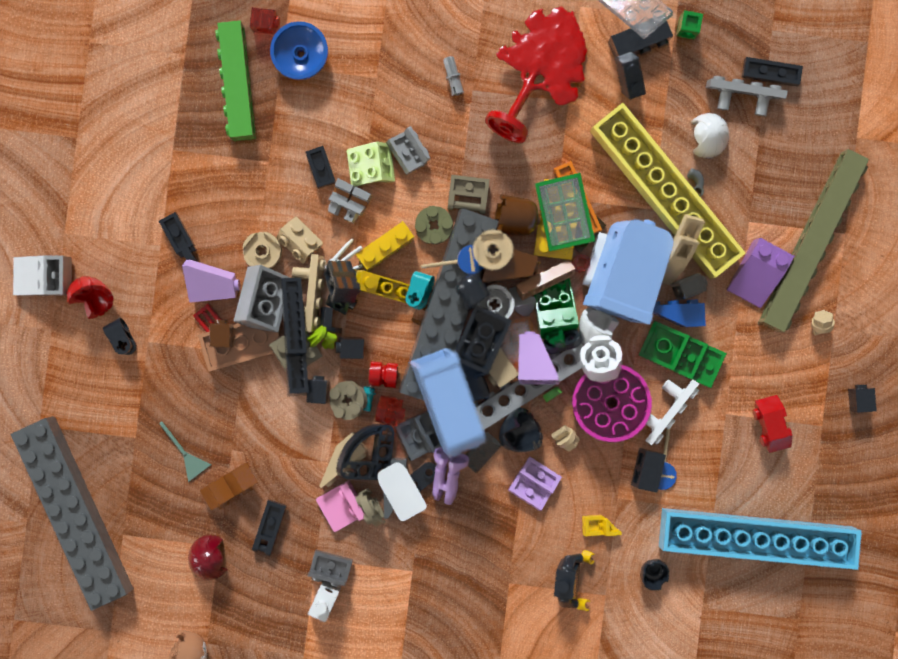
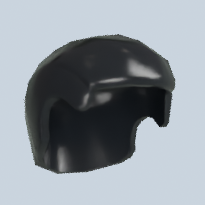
[640,559,669,591]

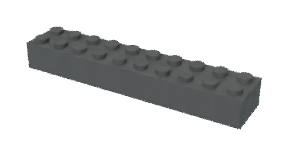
[399,208,499,400]
[10,416,134,611]

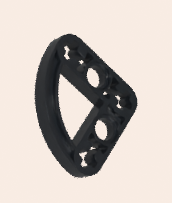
[336,424,395,480]

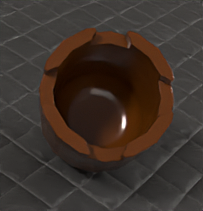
[495,194,541,236]

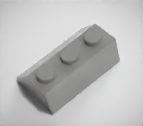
[234,265,290,332]

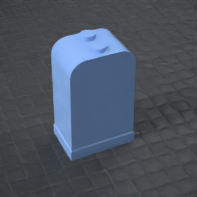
[583,220,673,325]
[410,348,486,457]

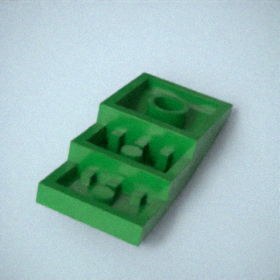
[638,321,727,388]

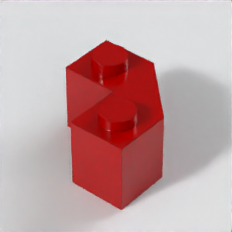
[752,395,793,453]

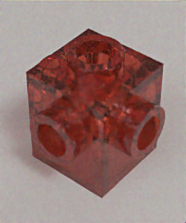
[375,395,406,427]

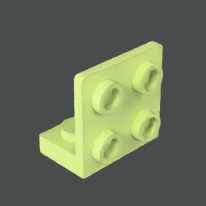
[347,141,395,187]

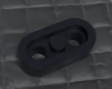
[543,329,582,354]
[410,462,436,492]

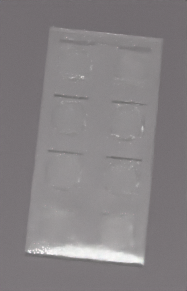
[598,0,673,39]

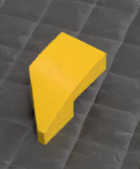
[582,515,622,536]

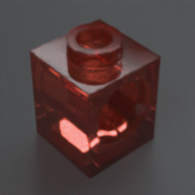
[250,7,280,35]

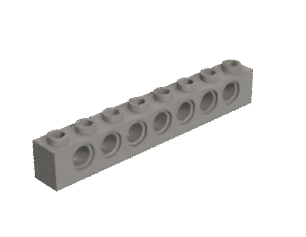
[473,342,584,430]

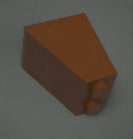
[482,245,540,284]

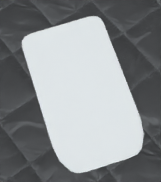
[378,462,427,521]

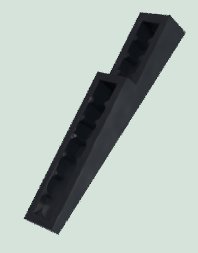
[281,278,309,397]

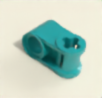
[405,271,435,310]

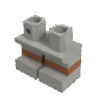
[328,178,372,224]

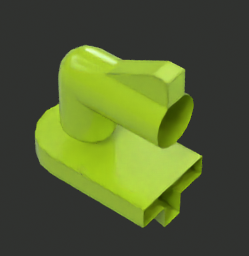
[307,326,337,349]

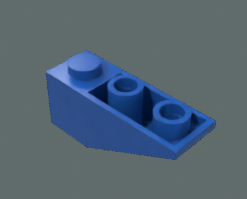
[652,299,706,327]

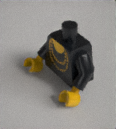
[554,550,595,611]

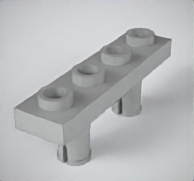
[706,76,788,116]

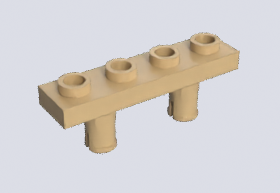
[292,254,326,332]

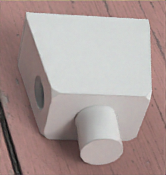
[308,580,342,622]

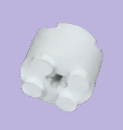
[477,285,514,318]
[581,336,622,382]

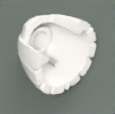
[691,113,729,159]
[579,307,619,345]

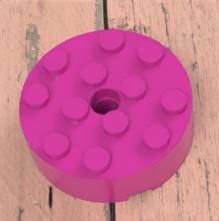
[572,365,652,442]

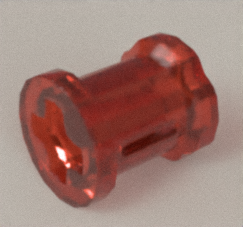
[572,254,590,273]

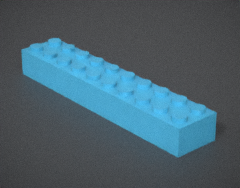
[659,508,862,570]

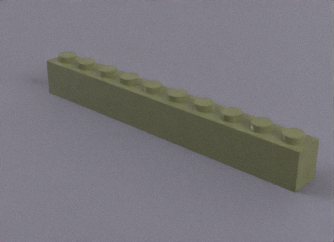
[758,149,869,332]

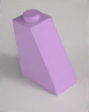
[182,260,241,302]
[518,331,559,384]

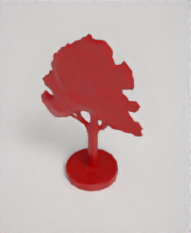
[485,7,587,143]

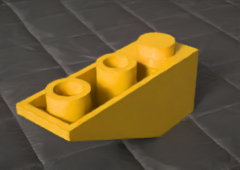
[355,269,411,303]

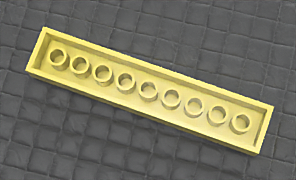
[590,103,746,279]

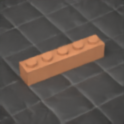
[517,260,575,301]

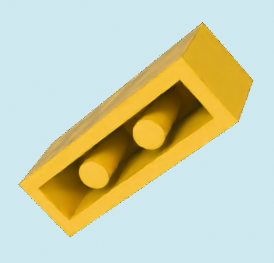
[356,221,414,272]

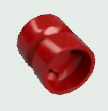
[369,361,398,388]

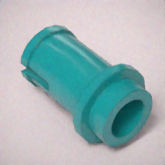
[363,386,376,412]

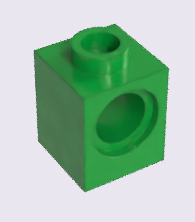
[676,10,703,40]

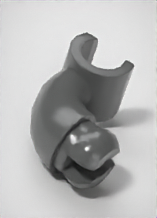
[687,168,704,197]

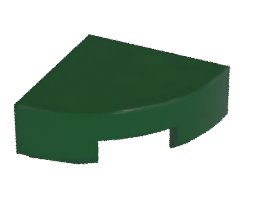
[544,329,566,348]

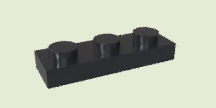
[741,57,803,87]

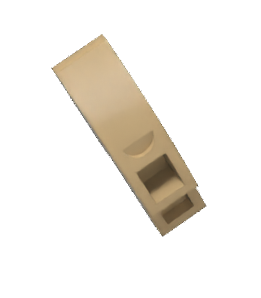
[662,214,705,285]

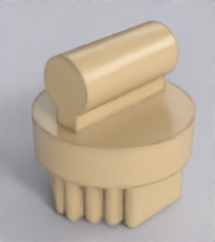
[811,310,835,336]
[551,425,580,451]

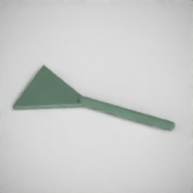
[160,422,211,482]

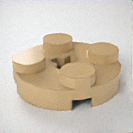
[473,230,513,270]
[243,232,282,269]

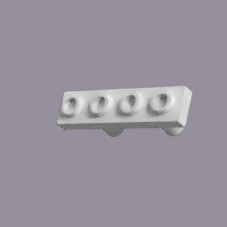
[645,379,699,446]

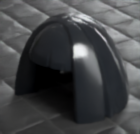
[499,407,543,452]

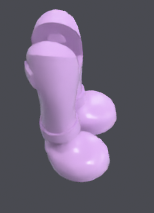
[432,447,469,505]

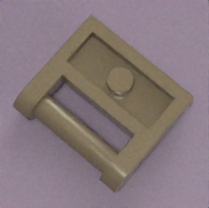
[447,175,490,214]

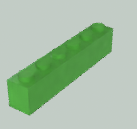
[215,20,256,141]

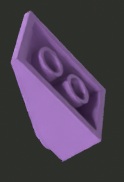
[726,238,794,308]

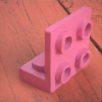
[316,480,365,532]

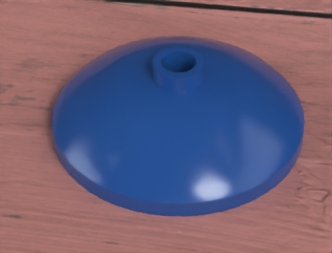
[270,21,328,80]

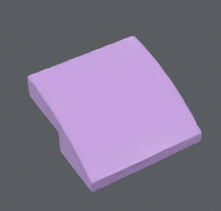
[508,457,562,511]

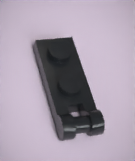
[252,499,287,556]

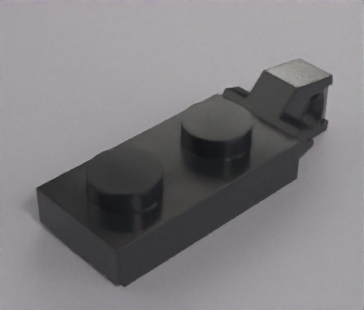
[159,212,198,262]

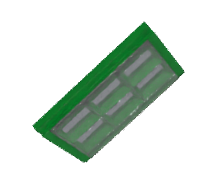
[535,173,595,252]

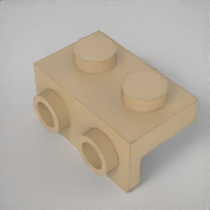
[277,217,323,264]

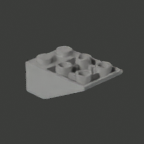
[13,256,72,296]

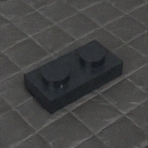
[305,146,336,189]

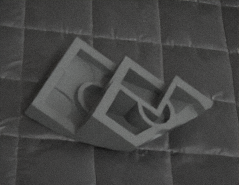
[394,410,441,461]

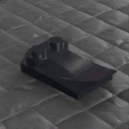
[455,305,512,379]

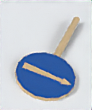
[421,245,484,274]
[658,428,677,490]

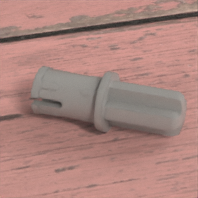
[443,56,464,96]

